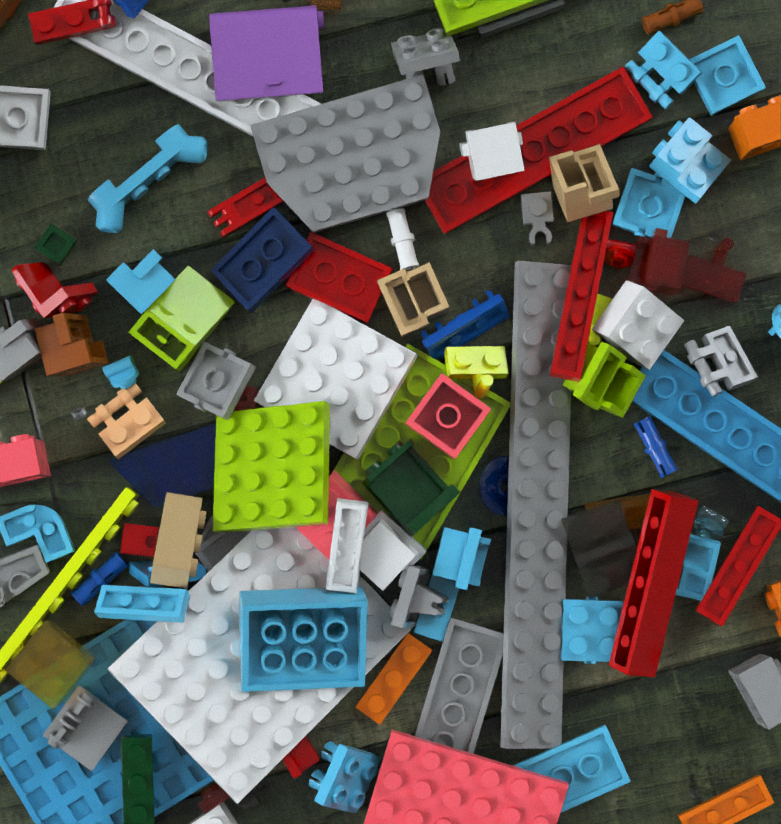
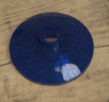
[479,456,509,516]

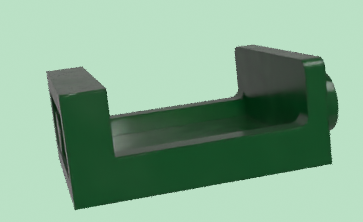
[362,438,461,537]

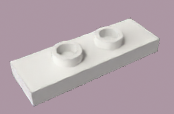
[326,498,368,593]

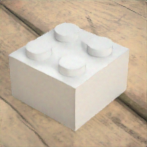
[591,280,684,370]

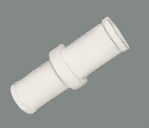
[386,208,419,271]

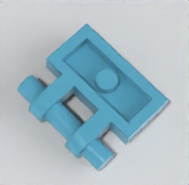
[624,31,703,110]

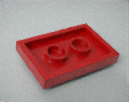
[286,232,392,324]

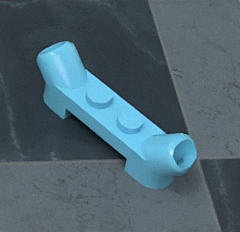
[88,124,207,233]

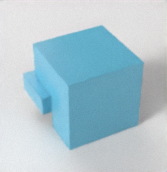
[106,249,176,314]
[432,527,491,590]

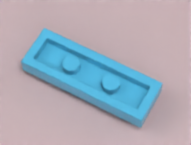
[94,585,190,623]

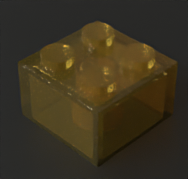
[5,620,97,709]

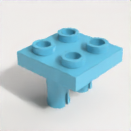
[309,741,381,814]

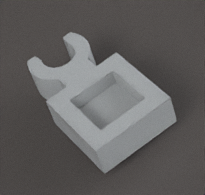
[520,191,554,246]

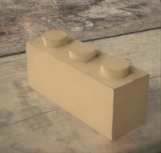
[150,492,207,589]

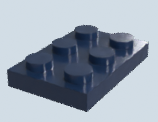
[210,207,315,313]

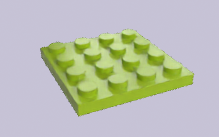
[213,401,330,533]

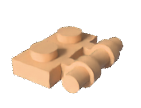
[87,383,166,459]

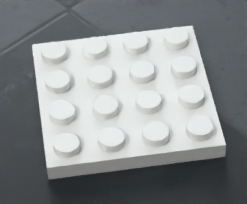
[254,299,418,460]

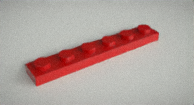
[549,211,613,382]

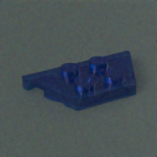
[109,423,216,508]

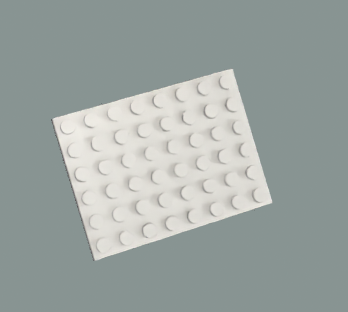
[108,527,411,804]

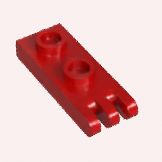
[207,177,285,238]

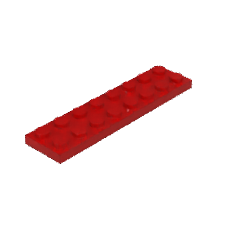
[424,66,653,235]

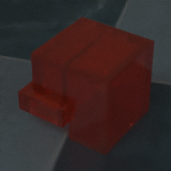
[628,228,690,296]

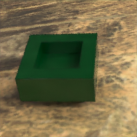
[34,223,78,266]

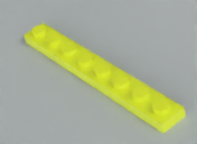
[0,487,139,684]

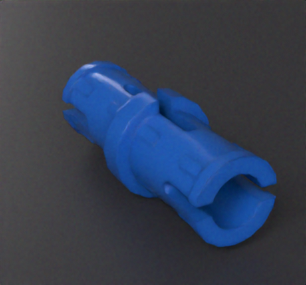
[633,416,678,478]
[71,552,129,607]

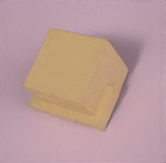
[549,144,620,223]
[377,262,449,337]

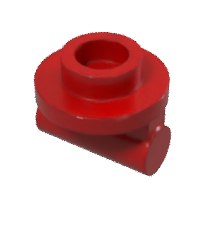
[604,239,636,269]

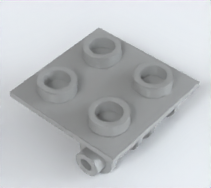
[43,685,128,771]

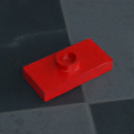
[120,523,160,557]

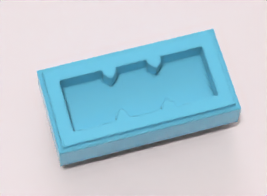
[414,575,459,642]

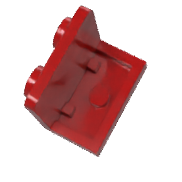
[12,262,98,318]

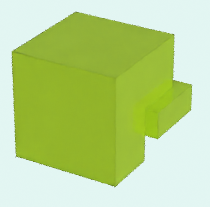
[563,341,646,418]

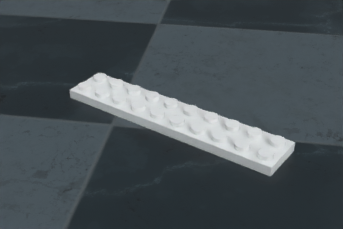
[54,0,321,137]

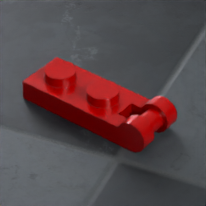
[28,0,117,45]

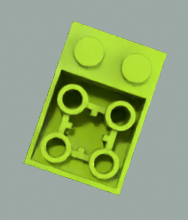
[128,266,235,372]

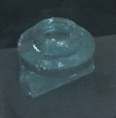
[694,505,729,539]

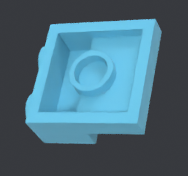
[649,117,731,204]

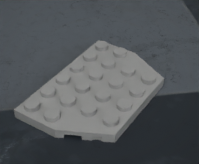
[250,74,440,233]

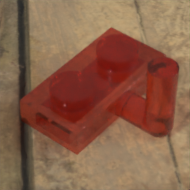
[679,238,746,303]

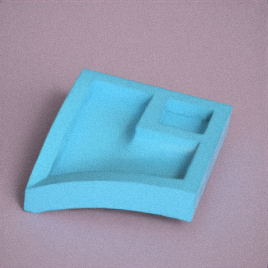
[676,534,721,601]

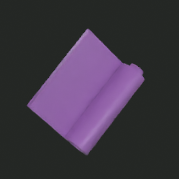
[209,5,324,101]

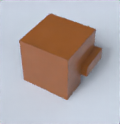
[35,313,109,377]

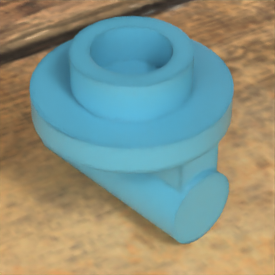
[103,356,139,389]

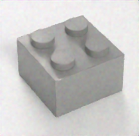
[728,653,781,730]

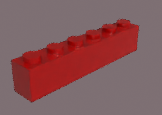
[608,489,699,677]

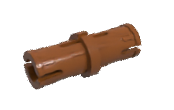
[641,0,704,35]

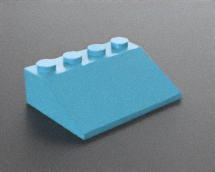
[239,587,368,692]

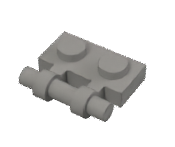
[684,326,758,398]

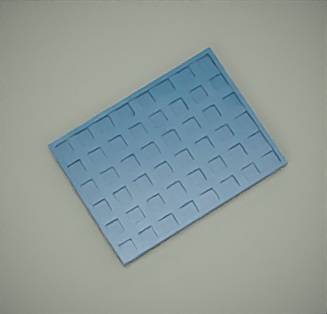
[0,587,214,824]

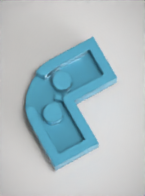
[0,505,75,563]

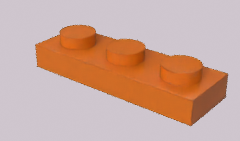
[355,633,432,725]
[677,774,774,824]

